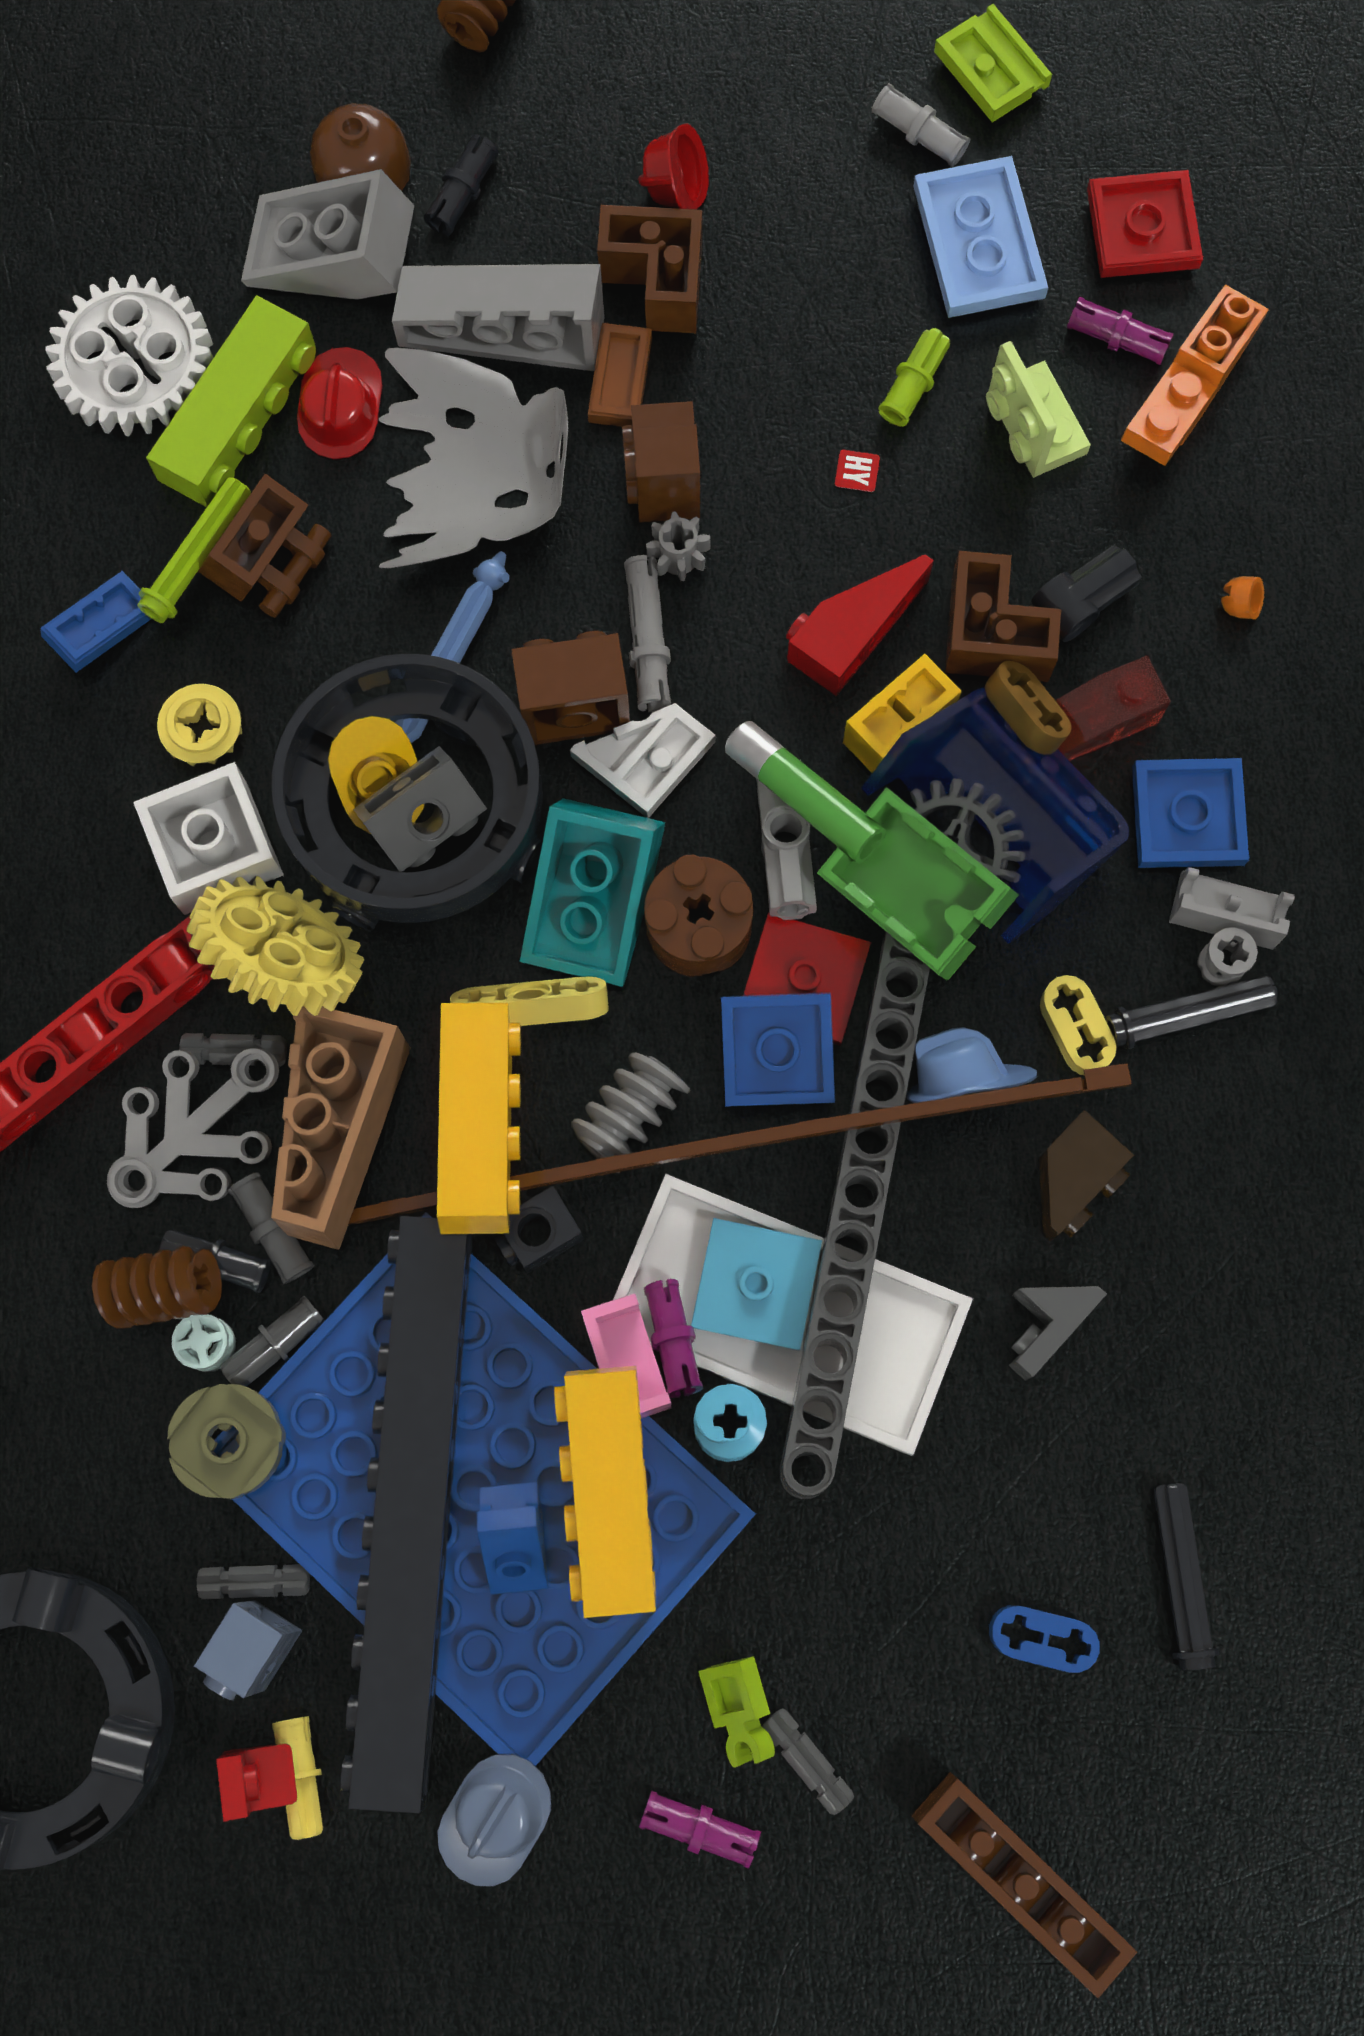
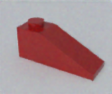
[786,554,934,696]

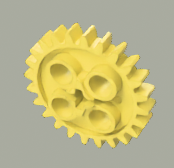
[187,876,364,1016]

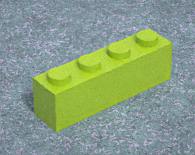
[146,295,316,507]

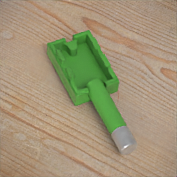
[725,721,1019,980]

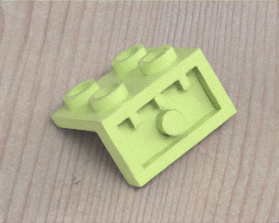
[986,341,1090,478]

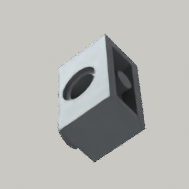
[353,746,487,872]

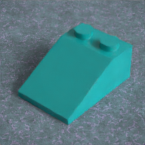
[520,799,665,987]

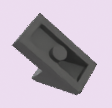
[1009,1286,1107,1381]

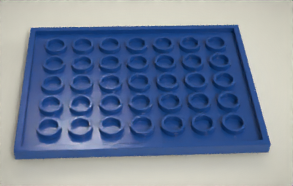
[214,1212,755,1766]

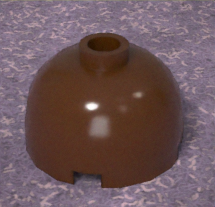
[310,103,411,191]

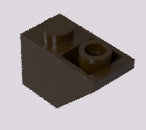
[1039,1110,1134,1241]

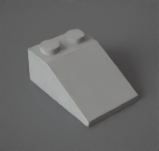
[241,169,414,299]

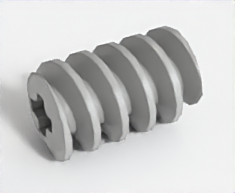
[571,1052,690,1173]

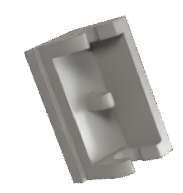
[1169,867,1295,950]

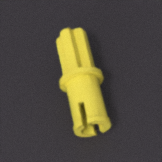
[272,1716,323,1840]

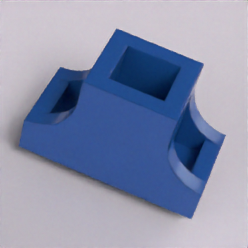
[477,1482,548,1594]

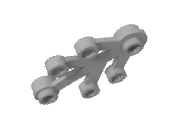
[107,1048,279,1208]

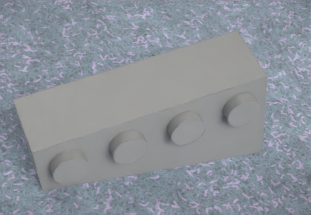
[392,264,604,371]

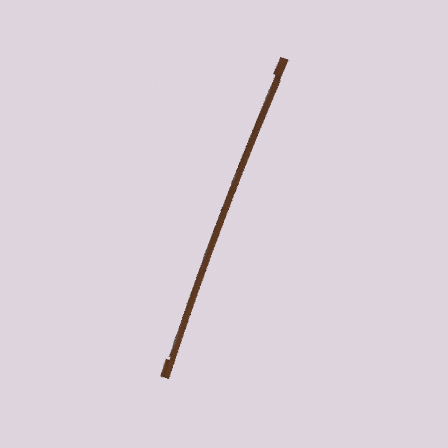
[348,1063,1132,1225]

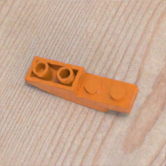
[1121,285,1269,466]

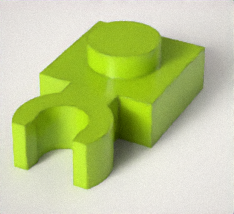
[698,1656,775,1767]

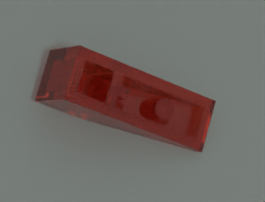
[995,655,1171,782]

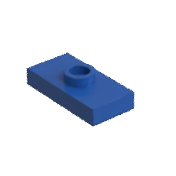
[41,571,151,673]

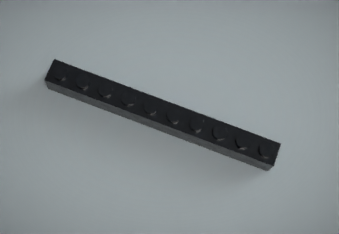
[341,1216,473,1813]

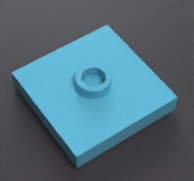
[691,1218,822,1351]

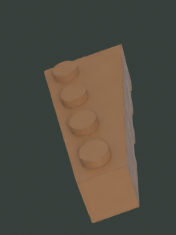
[271,1006,410,1250]

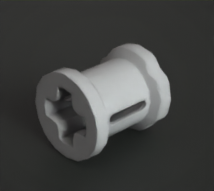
[1197,927,1258,987]

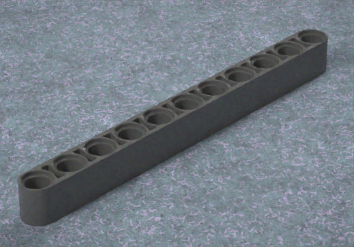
[780,932,930,1499]

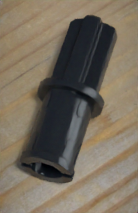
[159,1229,271,1293]

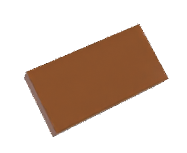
[588,323,652,427]

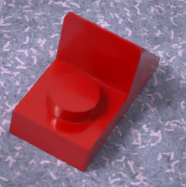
[216,1743,297,1822]

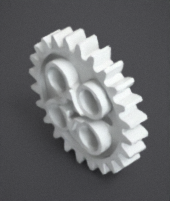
[45,275,213,436]

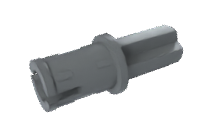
[220,1295,325,1387]

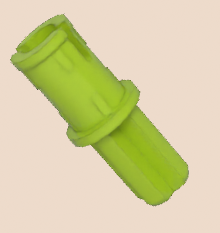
[878,328,950,426]

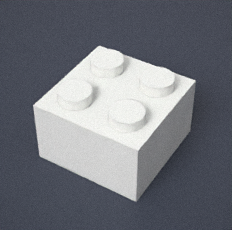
[134,762,283,915]

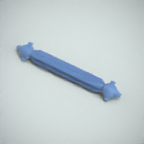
[395,551,509,743]

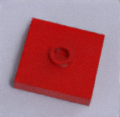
[1087,170,1203,278]
[743,913,871,1046]

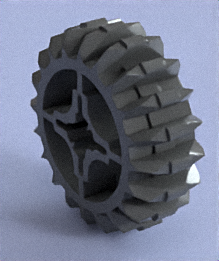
[910,779,1026,883]

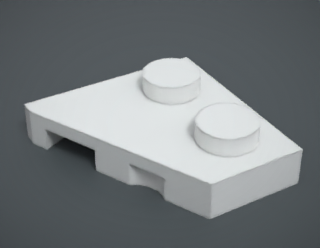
[570,703,715,818]

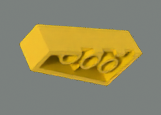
[437,1003,521,1234]
[554,1365,656,1618]

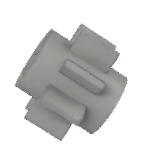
[646,512,710,581]

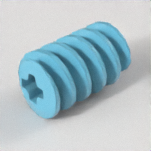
[693,1384,767,1462]

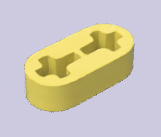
[1040,975,1116,1075]

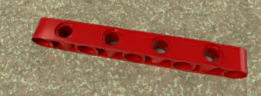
[0,916,215,1152]

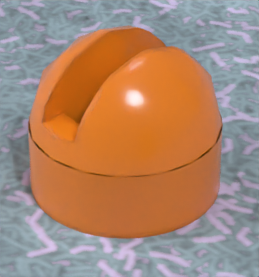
[1221,576,1264,619]

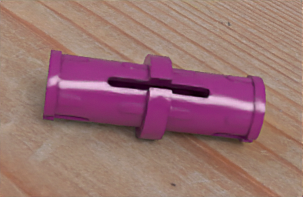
[1067,297,1174,365]
[644,1279,703,1398]
[639,1791,761,1868]

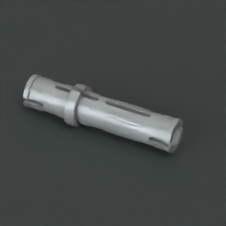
[624,555,671,712]

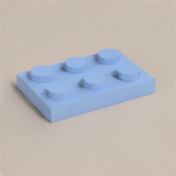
[913,156,1048,318]

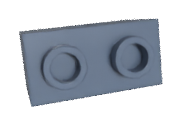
[194,1600,302,1700]

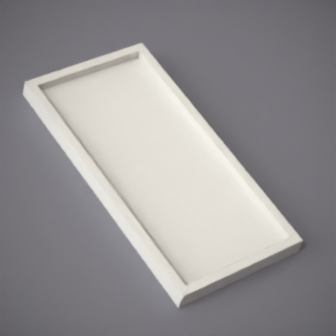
[613,1174,973,1456]

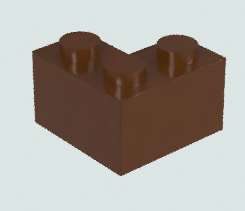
[597,205,702,333]
[622,401,700,523]
[945,551,1061,682]

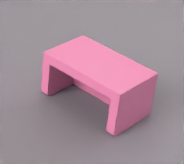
[581,1294,671,1418]

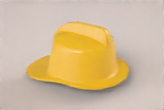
[328,716,425,834]

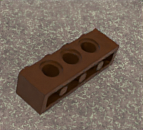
[912,1772,1137,1998]

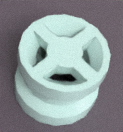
[172,1314,236,1372]

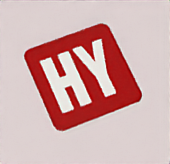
[835,450,880,492]

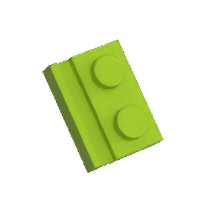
[934,4,1052,122]

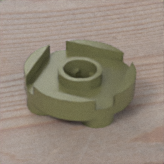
[167,1384,286,1499]

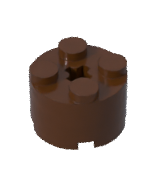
[644,855,753,976]

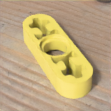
[450,977,609,1026]

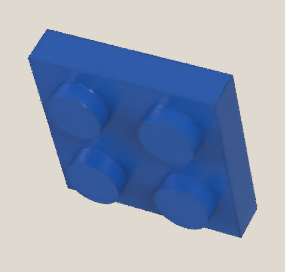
[1132,758,1249,868]
[721,992,835,1106]

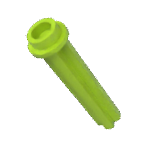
[137,477,251,623]

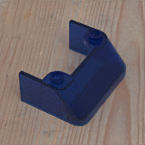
[861,688,1129,944]

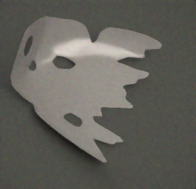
[379,348,568,568]

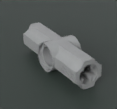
[756,760,817,920]

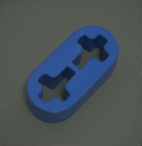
[989,1605,1100,1673]

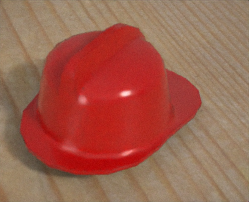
[638,123,709,210]
[297,347,382,460]

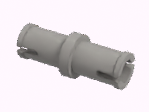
[871,83,971,167]

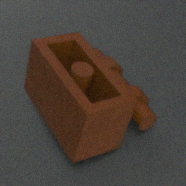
[198,474,331,618]

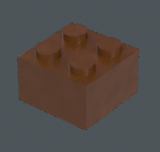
[511,631,630,745]

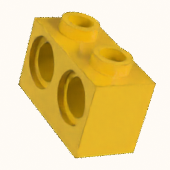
[843,654,961,780]

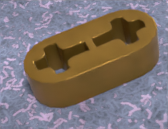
[985,661,1072,755]

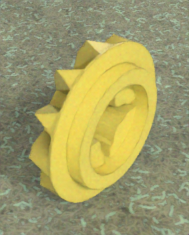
[157,684,242,767]

